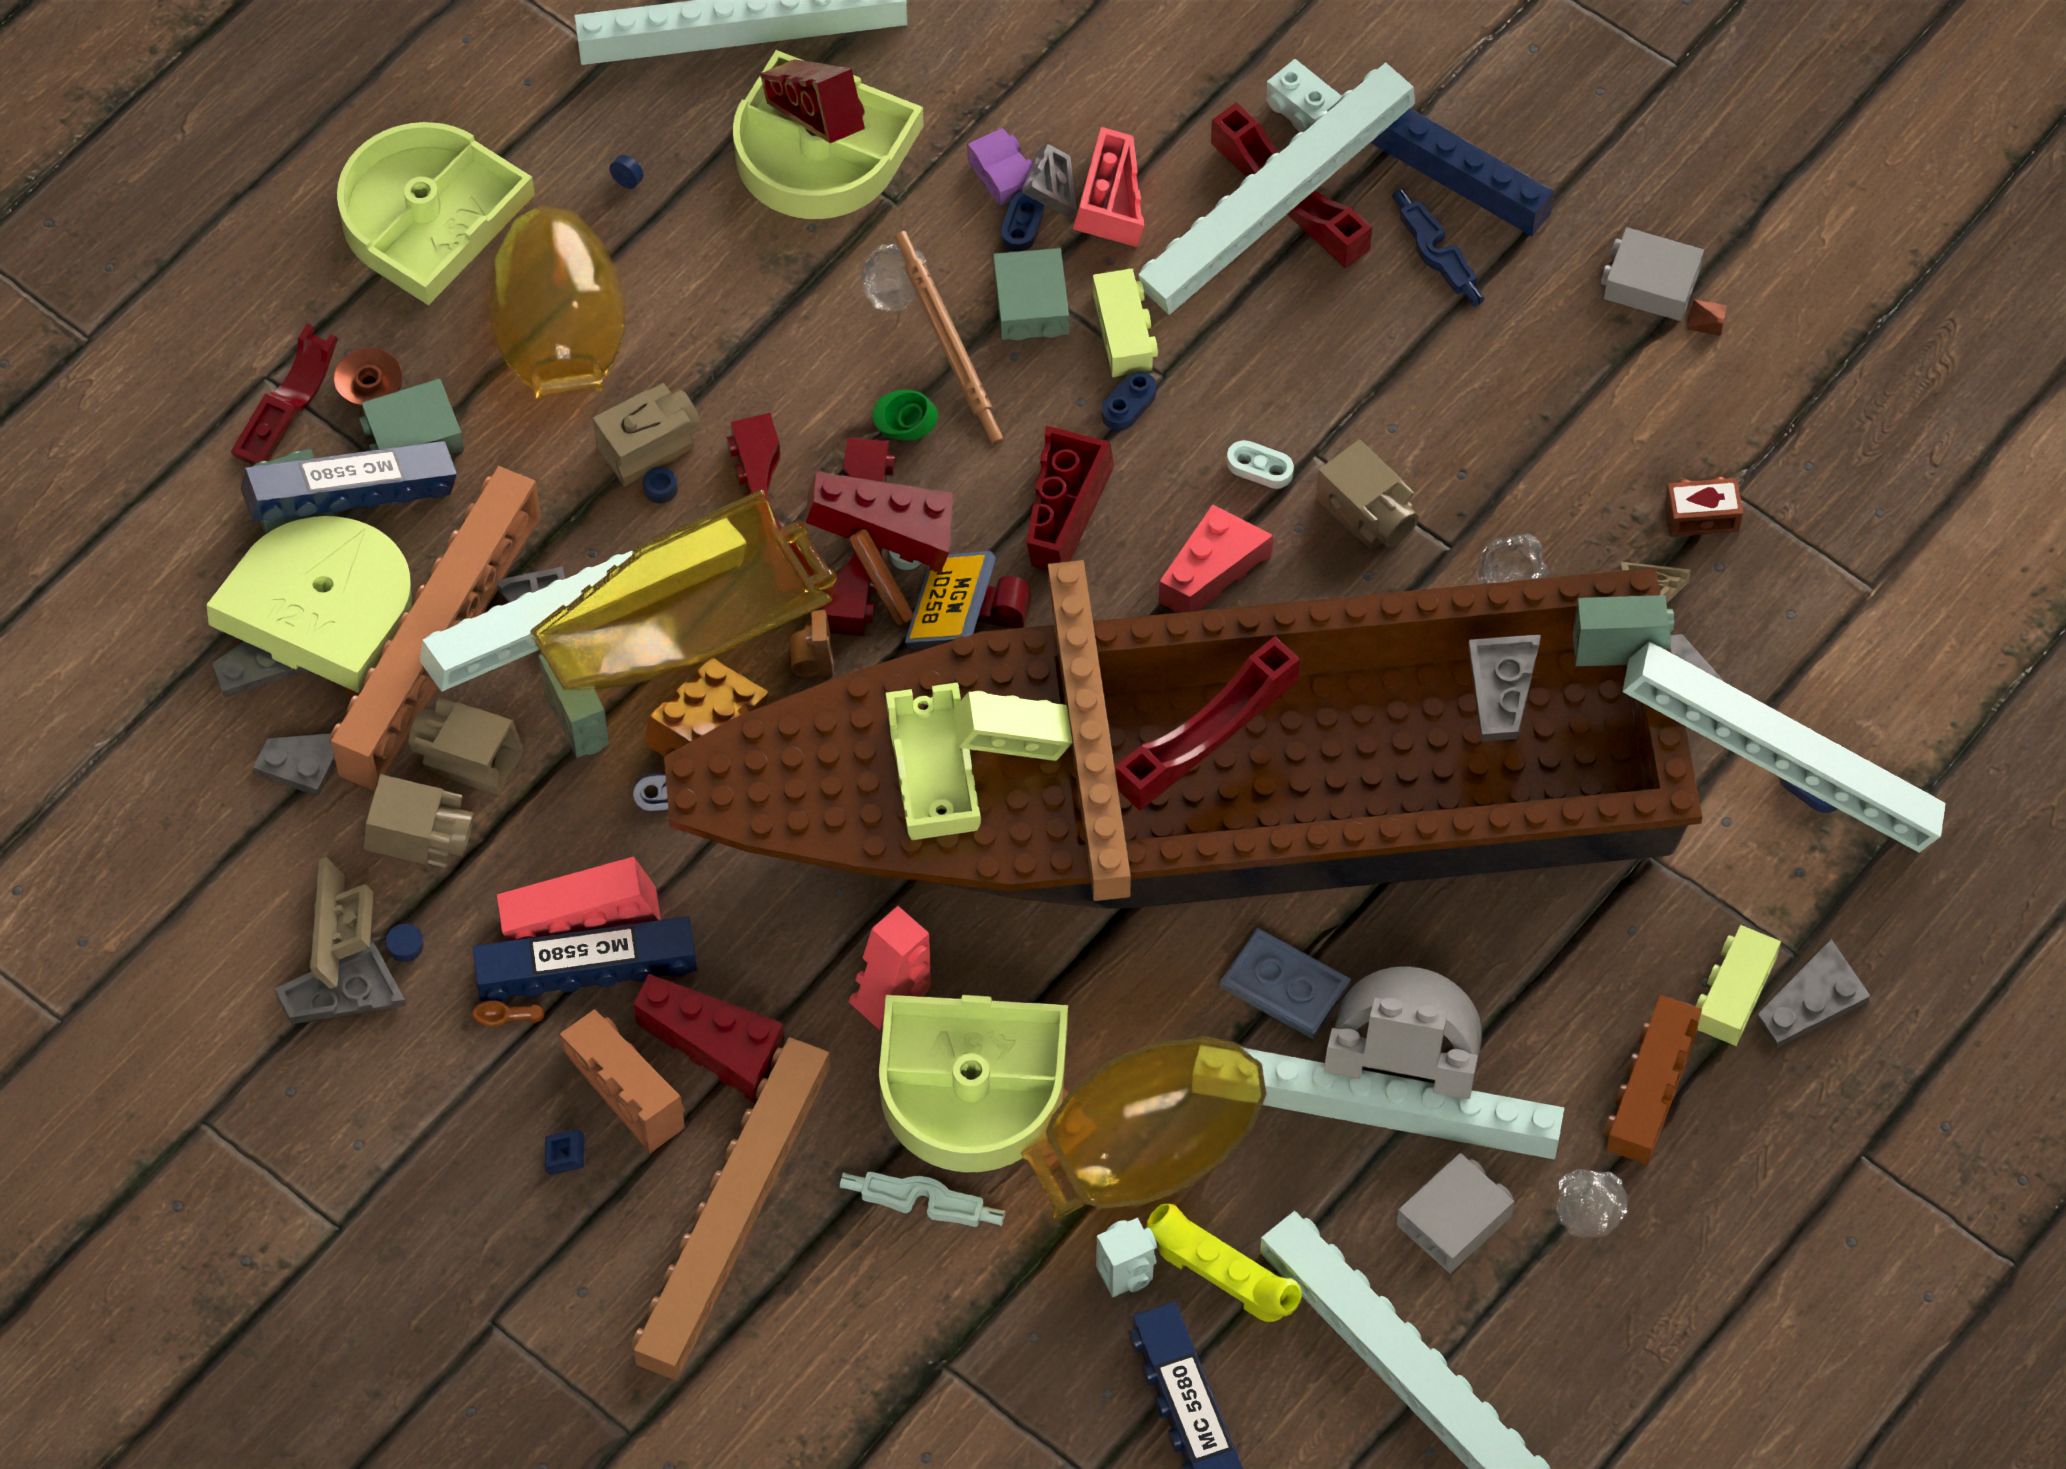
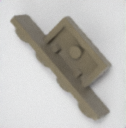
[310,857,374,989]

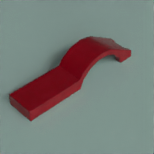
[231,323,338,465]

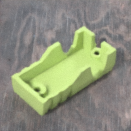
[886,683,981,840]

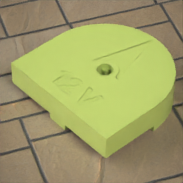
[733,50,924,219]
[337,122,535,305]
[206,516,412,693]
[879,995,1068,1172]

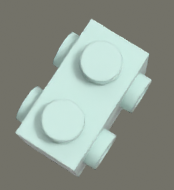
[1266,59,1342,132]
[1096,1218,1157,1297]

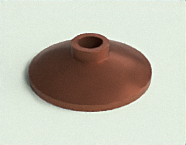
[334,348,403,407]

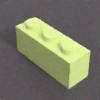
[1092,268,1158,377]
[953,691,1073,761]
[1696,925,1781,1046]

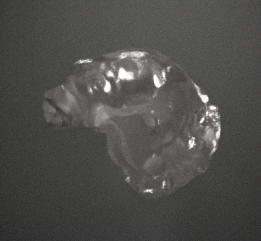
[861,244,927,312]
[1480,533,1548,584]
[1555,1169,1627,1239]

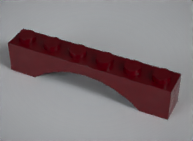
[1211,102,1372,269]
[726,413,824,611]
[823,438,895,636]
[1115,636,1300,811]

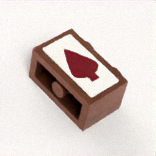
[1665,477,1743,537]

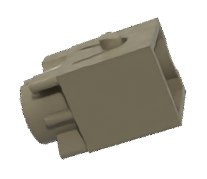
[593,383,701,487]
[1316,439,1419,550]
[409,698,524,796]
[364,774,474,868]

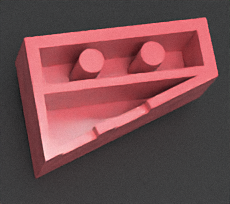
[1073,127,1144,247]
[1159,505,1273,613]
[849,906,931,1030]

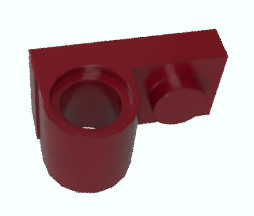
[977,576,1031,628]

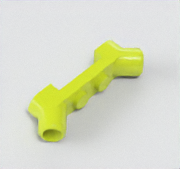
[1146,1204,1302,1322]

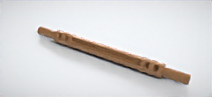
[894,231,1004,445]

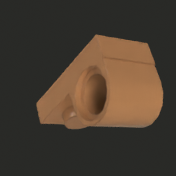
[790,610,834,677]

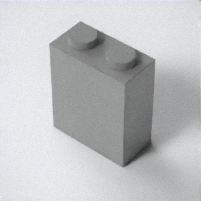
[1601,227,1704,322]
[1396,1153,1515,1274]

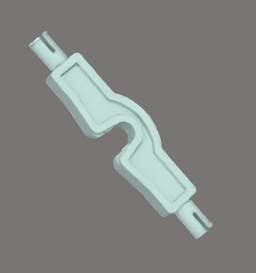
[840,1172,1005,1227]

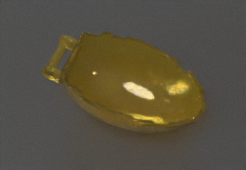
[490,204,625,399]
[1020,1036,1267,1219]

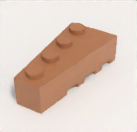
[559,1009,685,1153]

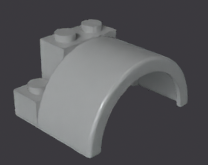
[1324,967,1482,1099]

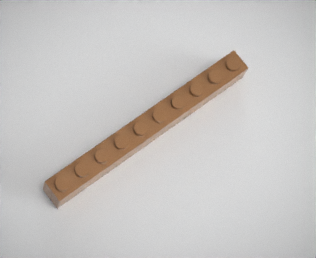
[1048,560,1131,901]
[631,1037,830,1381]

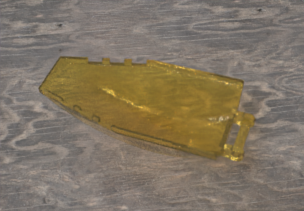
[530,490,838,690]

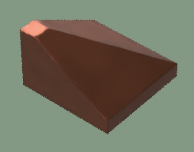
[1687,299,1727,336]

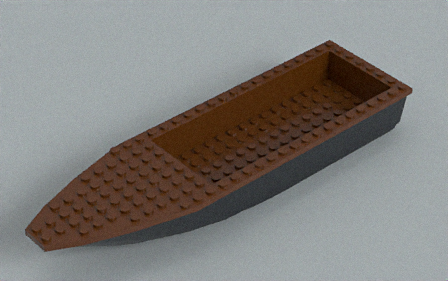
[664,567,1703,909]

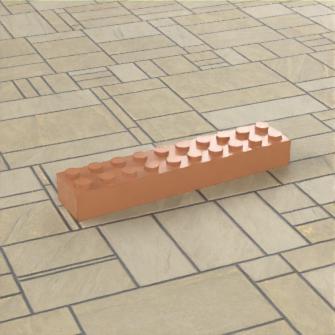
[330,466,541,791]

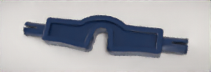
[1392,188,1485,307]

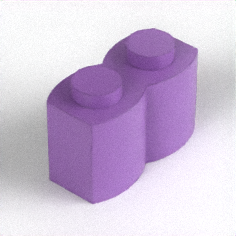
[967,128,1033,206]

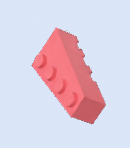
[497,857,661,941]

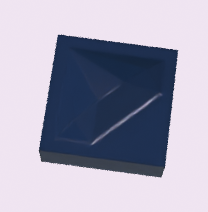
[545,1129,584,1175]

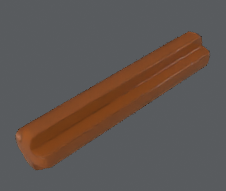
[849,529,913,626]

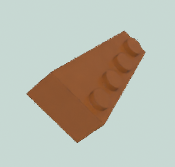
[1603,994,1702,1165]

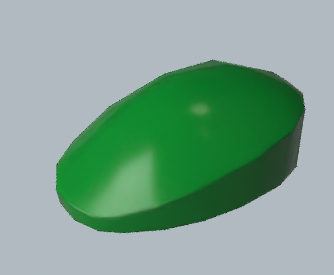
[872,390,938,441]

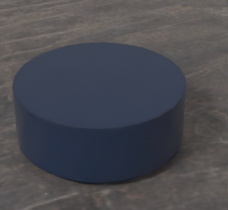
[609,155,644,189]
[643,468,678,503]
[386,924,423,962]

